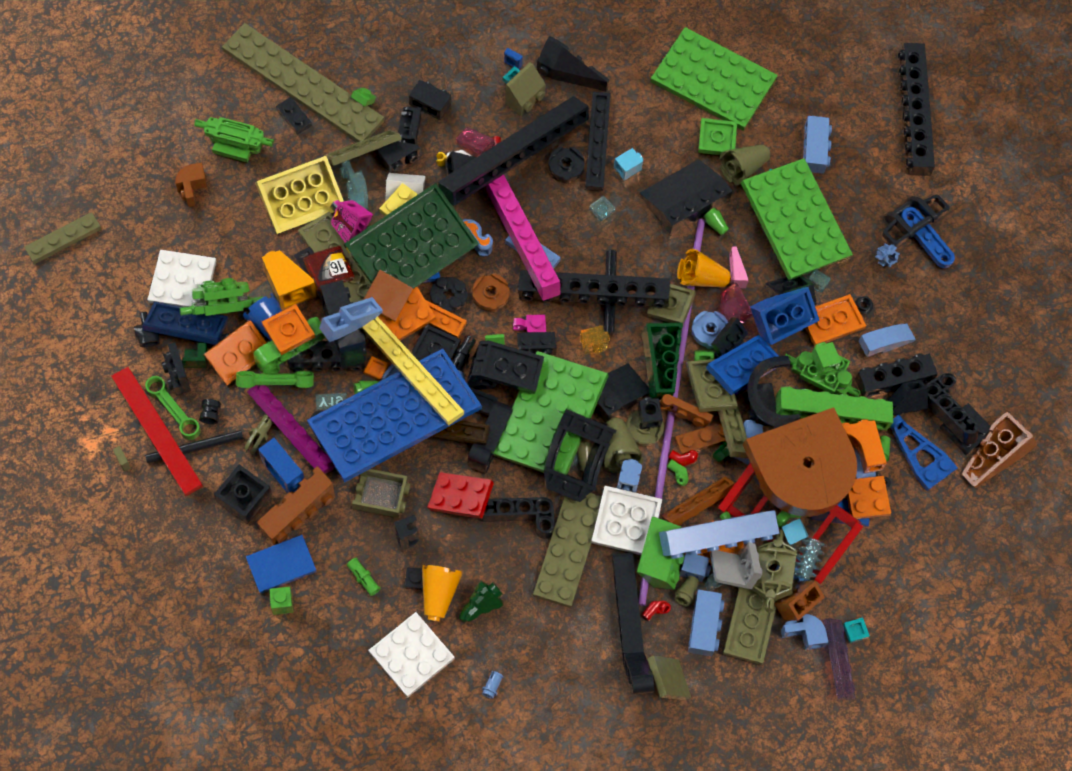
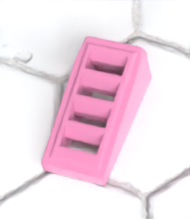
[729,247,748,288]

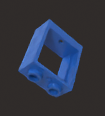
[258,438,304,494]

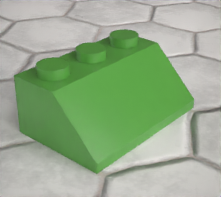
[637,517,684,590]

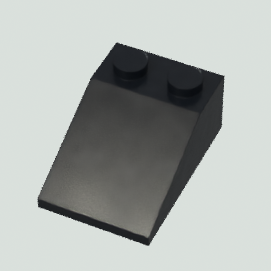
[595,363,650,423]

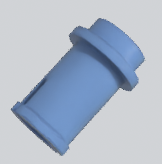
[482,671,503,699]

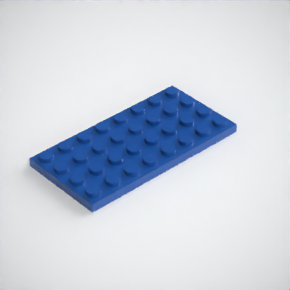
[307,349,482,483]

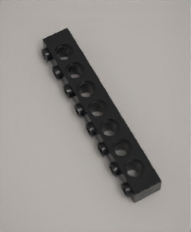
[898,43,935,176]
[518,270,670,308]

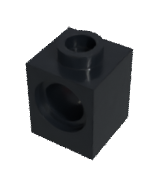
[638,397,663,429]

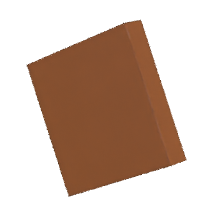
[363,270,413,322]

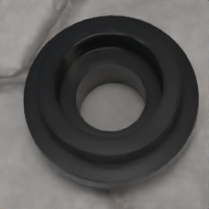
[855,296,873,315]

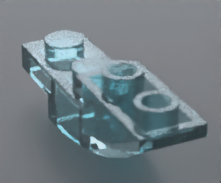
[340,160,369,211]

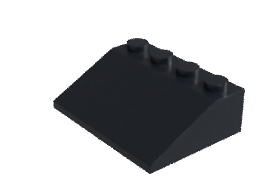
[639,159,733,236]

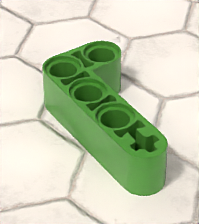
[253,317,326,373]

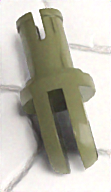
[244,415,274,454]

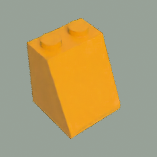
[262,250,316,310]

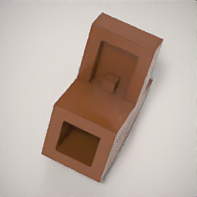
[175,162,207,207]

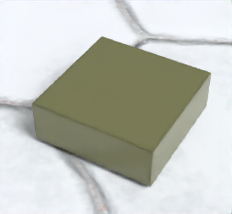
[113,446,131,472]

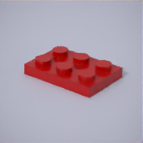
[427,472,494,519]

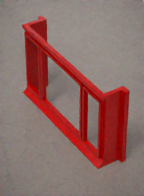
[718,463,864,584]

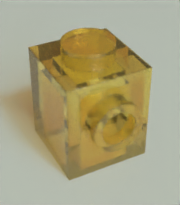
[580,325,610,355]

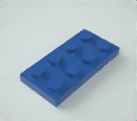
[706,335,779,395]

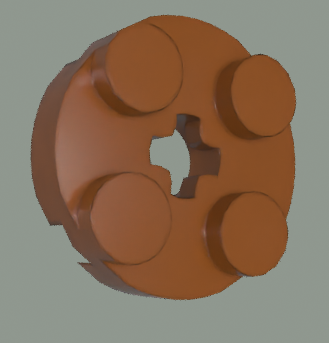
[473,274,510,312]

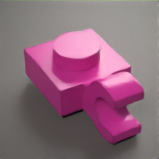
[513,315,546,333]

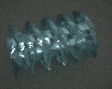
[794,537,827,581]

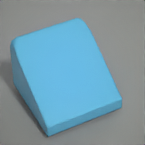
[782,518,809,545]

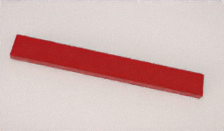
[111,367,203,497]

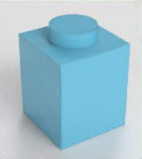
[613,148,643,181]

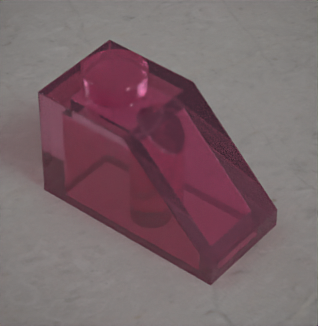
[720,283,753,323]

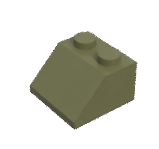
[505,62,546,116]

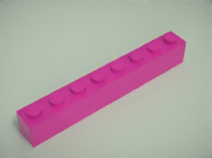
[486,174,560,301]

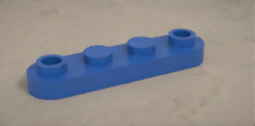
[901,207,955,268]

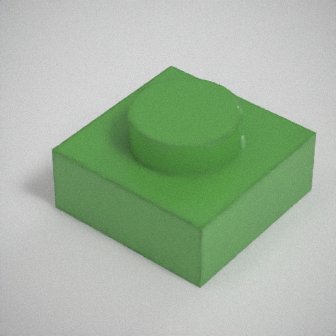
[351,88,376,106]

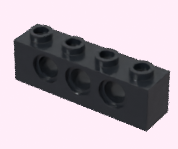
[288,340,366,372]
[855,353,938,398]

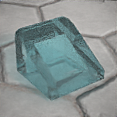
[808,270,832,293]

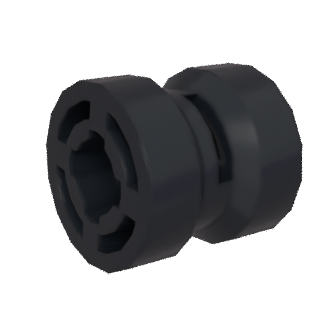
[199,399,221,424]

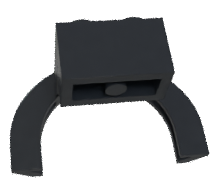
[745,356,800,428]

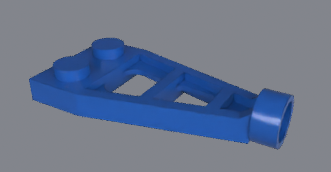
[890,415,958,491]

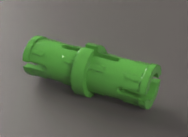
[347,557,381,596]

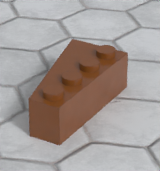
[257,466,335,545]

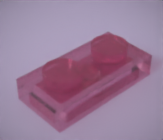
[456,127,495,154]

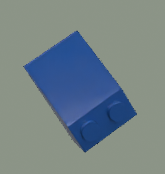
[750,287,820,345]

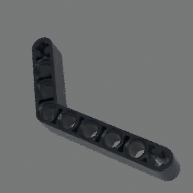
[612,553,654,694]

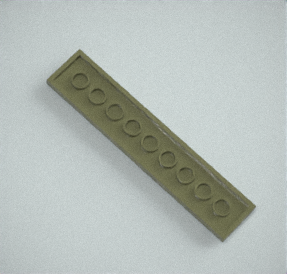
[222,23,385,142]

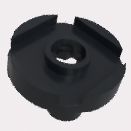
[548,147,585,183]
[430,277,468,313]

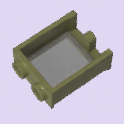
[352,469,411,519]

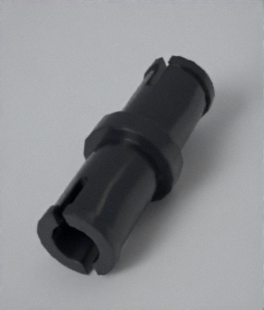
[452,335,476,371]

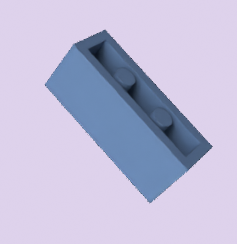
[803,116,832,174]
[688,589,724,657]

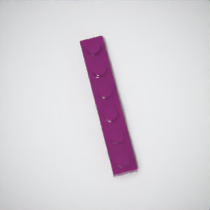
[247,385,335,474]

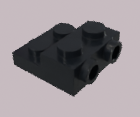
[161,342,191,396]

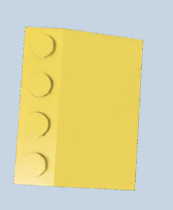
[255,156,343,234]

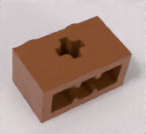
[775,581,825,621]

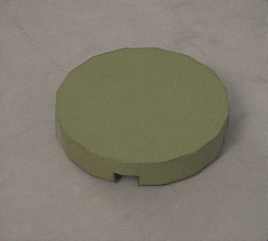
[626,410,664,446]

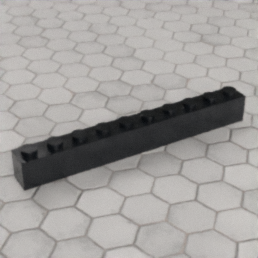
[438,96,589,206]

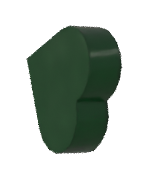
[713,442,730,462]

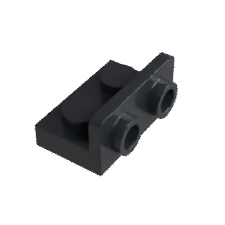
[711,317,748,359]
[517,331,557,356]

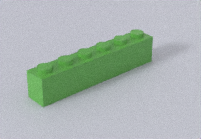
[776,387,893,431]

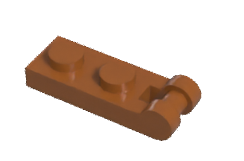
[659,394,713,428]

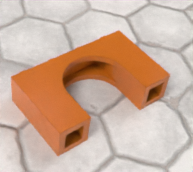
[803,420,886,473]

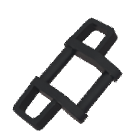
[882,194,950,247]

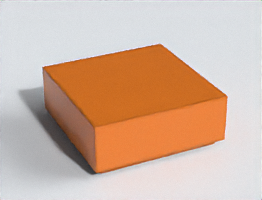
[363,356,389,381]

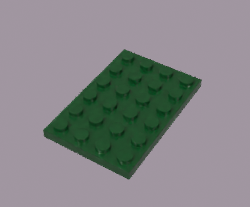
[344,183,479,289]

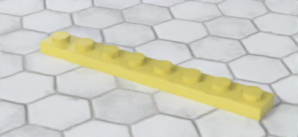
[361,316,464,426]

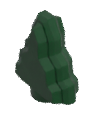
[459,581,504,623]

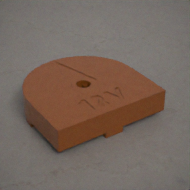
[743,407,857,517]

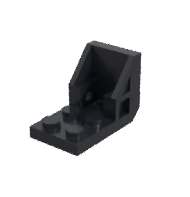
[466,340,544,394]

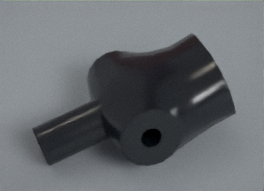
[134,312,160,348]

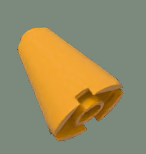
[677,249,731,288]
[422,565,462,622]

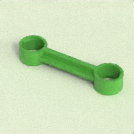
[236,371,314,388]
[145,376,201,440]

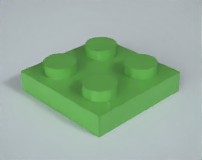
[698,118,737,155]

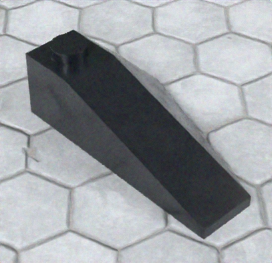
[537,36,609,91]

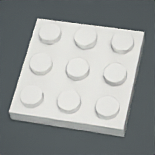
[148,250,217,307]
[591,486,662,555]
[369,612,455,698]

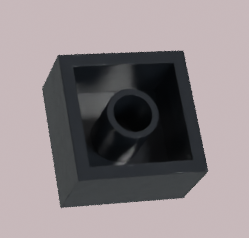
[214,464,272,524]

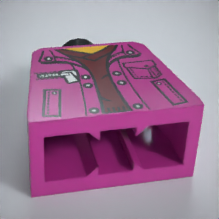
[330,200,373,243]

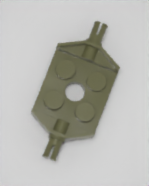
[752,530,798,612]

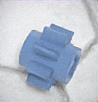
[875,243,900,267]

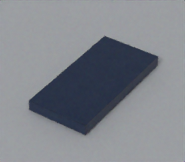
[142,301,228,345]

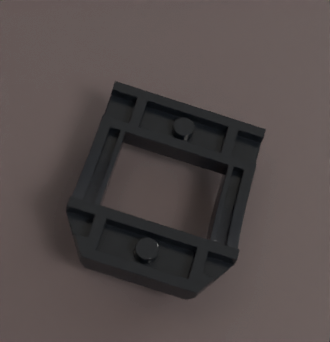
[544,408,617,502]

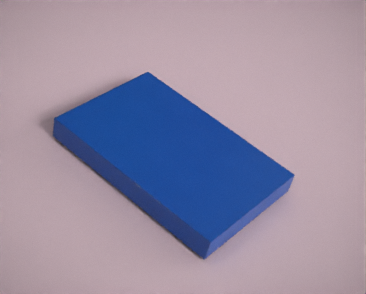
[246,535,317,594]

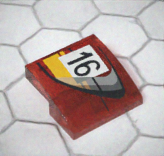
[303,246,355,291]

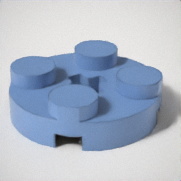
[691,311,728,349]

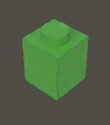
[812,342,841,375]
[270,587,294,615]

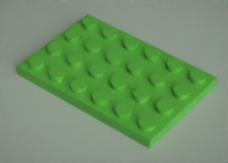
[650,27,778,131]
[741,158,853,280]
[494,351,608,474]

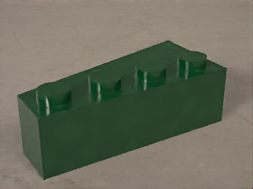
[642,323,683,400]

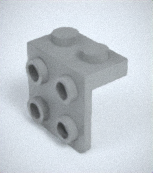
[710,542,762,589]

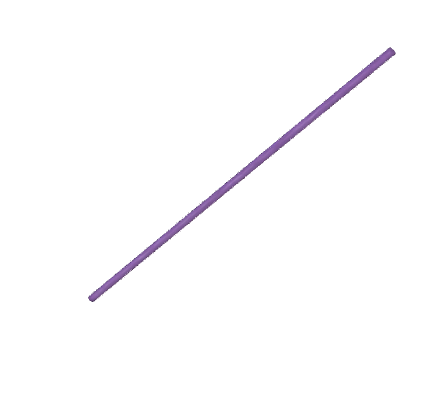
[638,219,705,606]

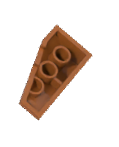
[962,412,1037,488]

